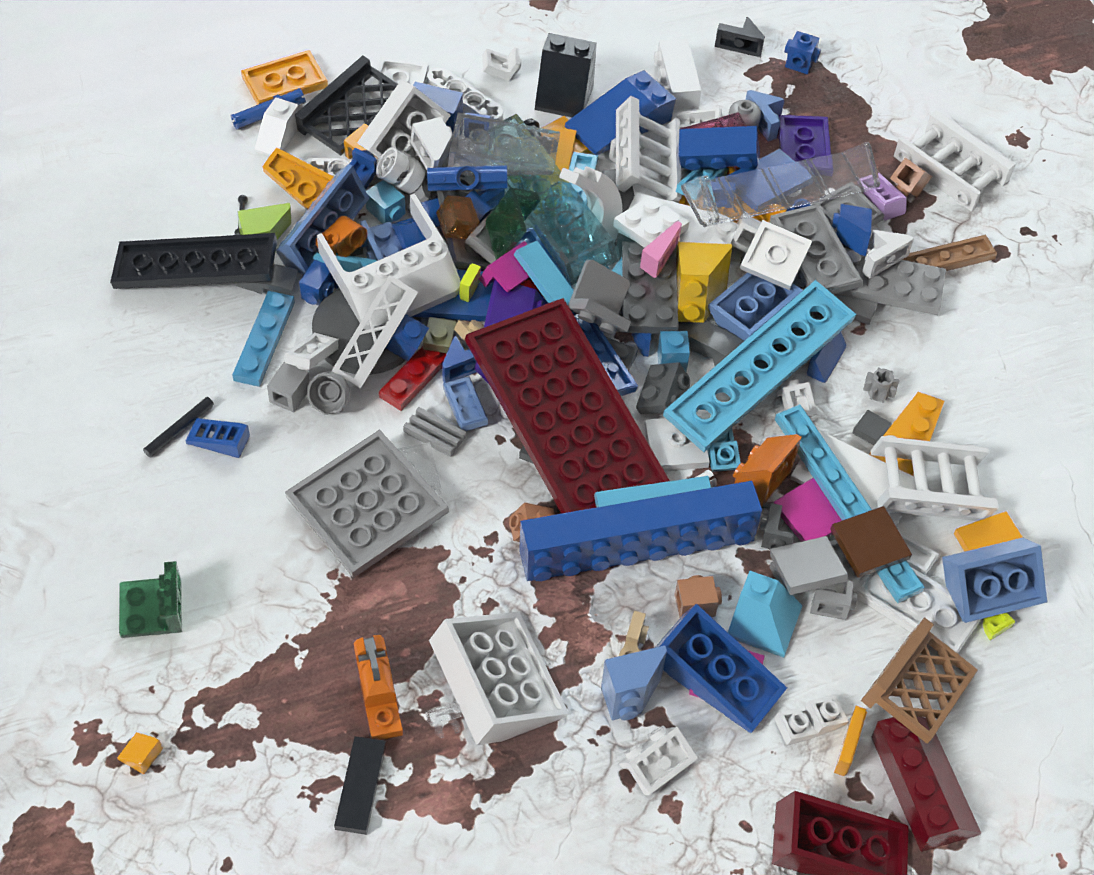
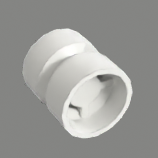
[376,147,426,194]

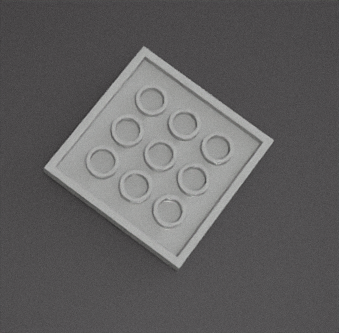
[285,429,449,578]

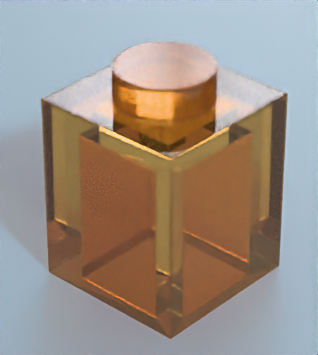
[436,195,480,239]

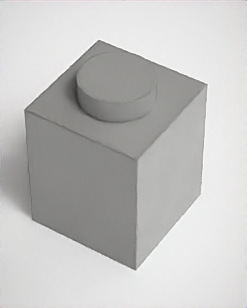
[267,362,310,412]

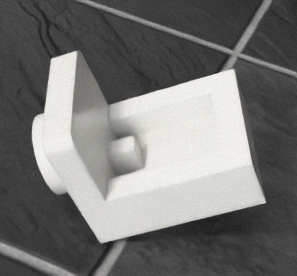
[482,47,522,81]

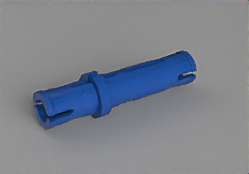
[230,88,306,130]

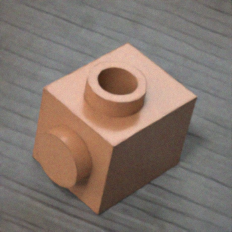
[890,158,933,197]
[675,575,722,618]

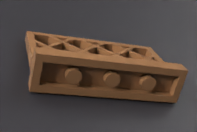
[861,617,978,744]

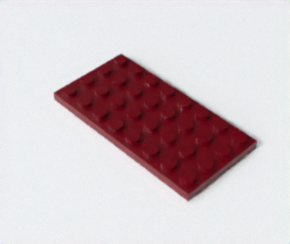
[464,298,670,514]

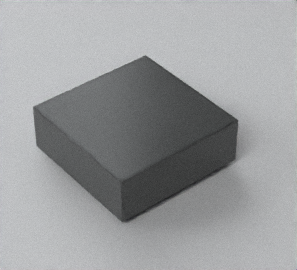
[852,410,892,445]

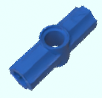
[427,165,508,191]

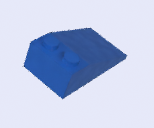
[565,70,676,155]
[655,604,788,733]

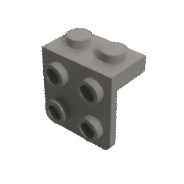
[568,260,631,334]

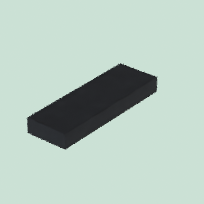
[334,736,386,835]

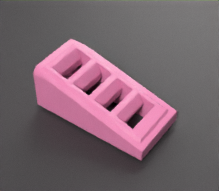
[640,221,682,278]

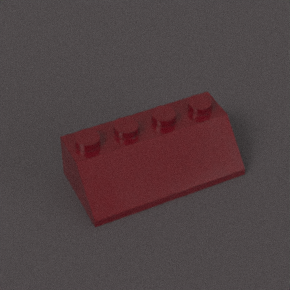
[871,716,981,852]

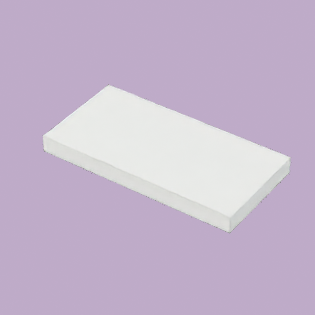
[791,430,916,527]
[853,567,982,654]

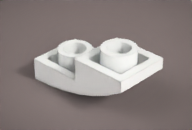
[774,695,849,745]

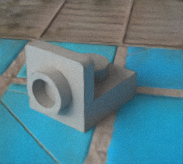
[810,580,858,620]

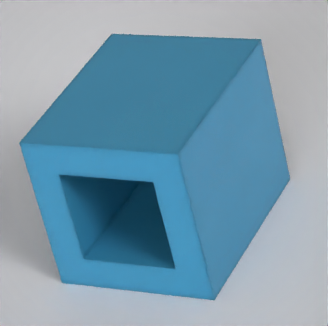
[657,331,690,373]

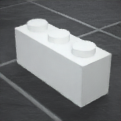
[654,39,701,110]

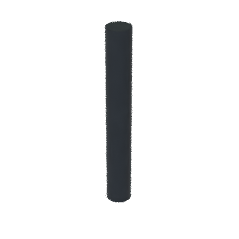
[143,397,214,457]

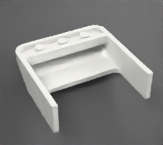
[317,193,460,332]

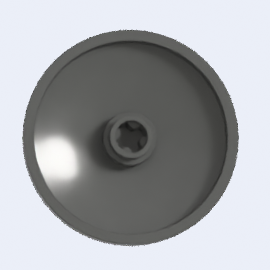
[312,288,421,375]

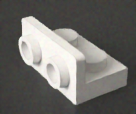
[619,726,698,795]

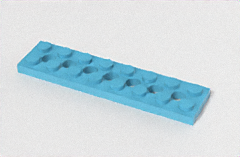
[663,280,856,452]

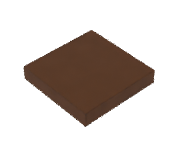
[830,506,912,578]

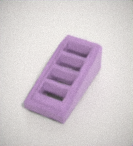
[857,173,907,221]

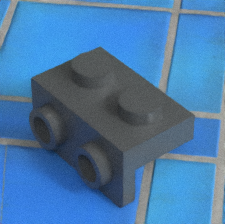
[636,362,690,414]

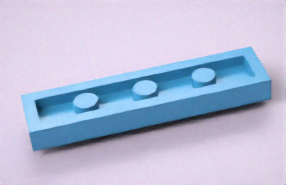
[232,291,295,387]

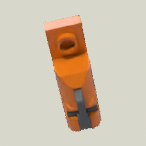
[353,635,403,740]

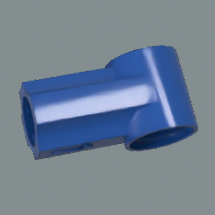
[458,189,507,225]

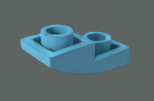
[707,428,741,472]

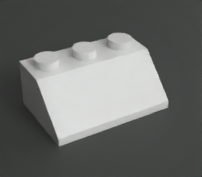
[357,80,451,161]

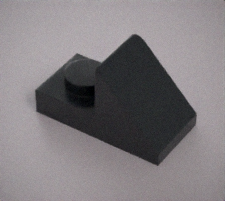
[714,17,765,58]

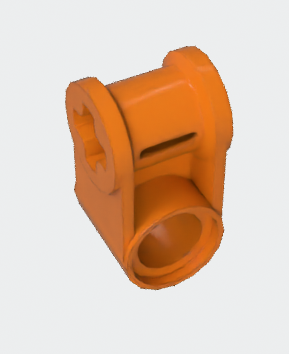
[315,216,368,257]

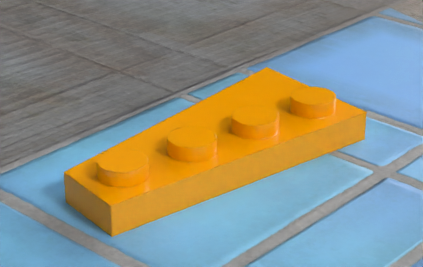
[262,147,334,210]

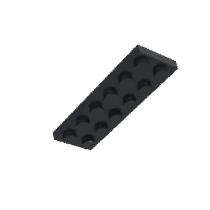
[110,233,277,289]

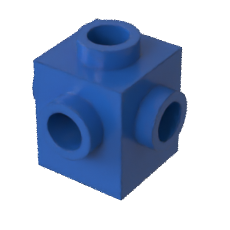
[784,31,821,74]

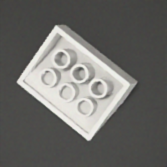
[429,612,569,745]

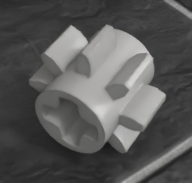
[863,367,899,403]

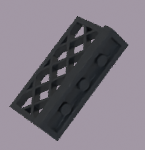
[295,55,398,156]

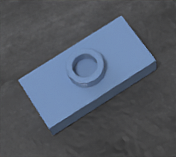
[443,376,488,431]

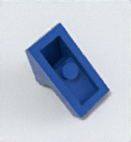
[442,336,477,383]

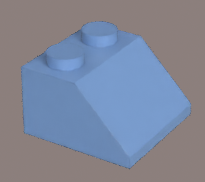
[601,645,667,721]

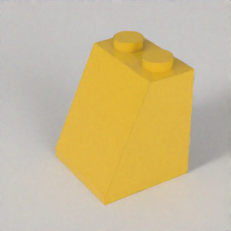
[676,242,732,323]

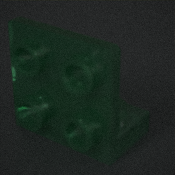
[486,187,540,260]
[119,561,182,638]

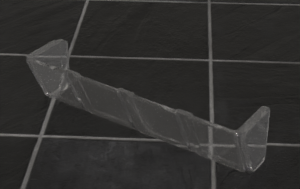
[681,142,880,227]

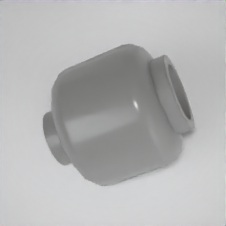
[727,100,761,130]

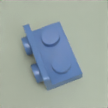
[360,220,403,261]

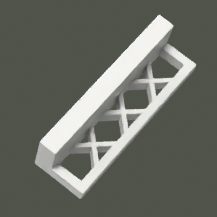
[332,275,418,388]

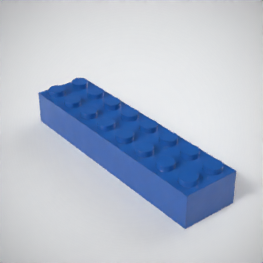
[519,481,762,581]

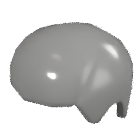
[307,372,350,415]

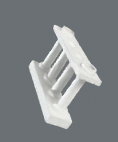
[616,96,682,203]
[894,110,1015,212]
[870,435,998,521]

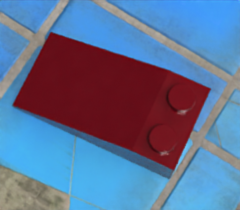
[772,791,908,875]

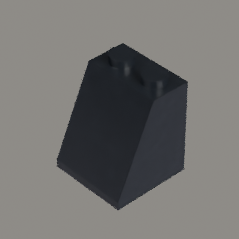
[534,33,597,118]

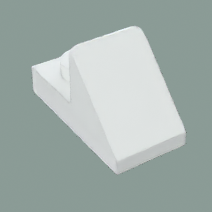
[862,230,914,279]

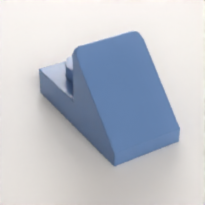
[745,90,784,142]

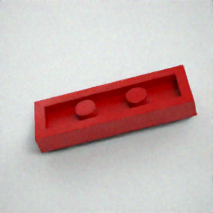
[379,346,447,411]

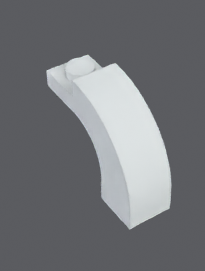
[559,166,623,247]

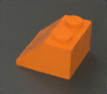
[733,434,802,508]

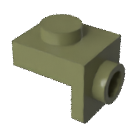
[423,317,456,353]

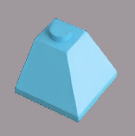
[728,571,803,658]

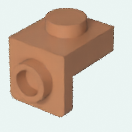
[509,502,555,542]

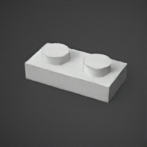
[285,333,338,370]

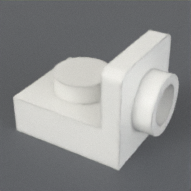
[776,380,817,417]

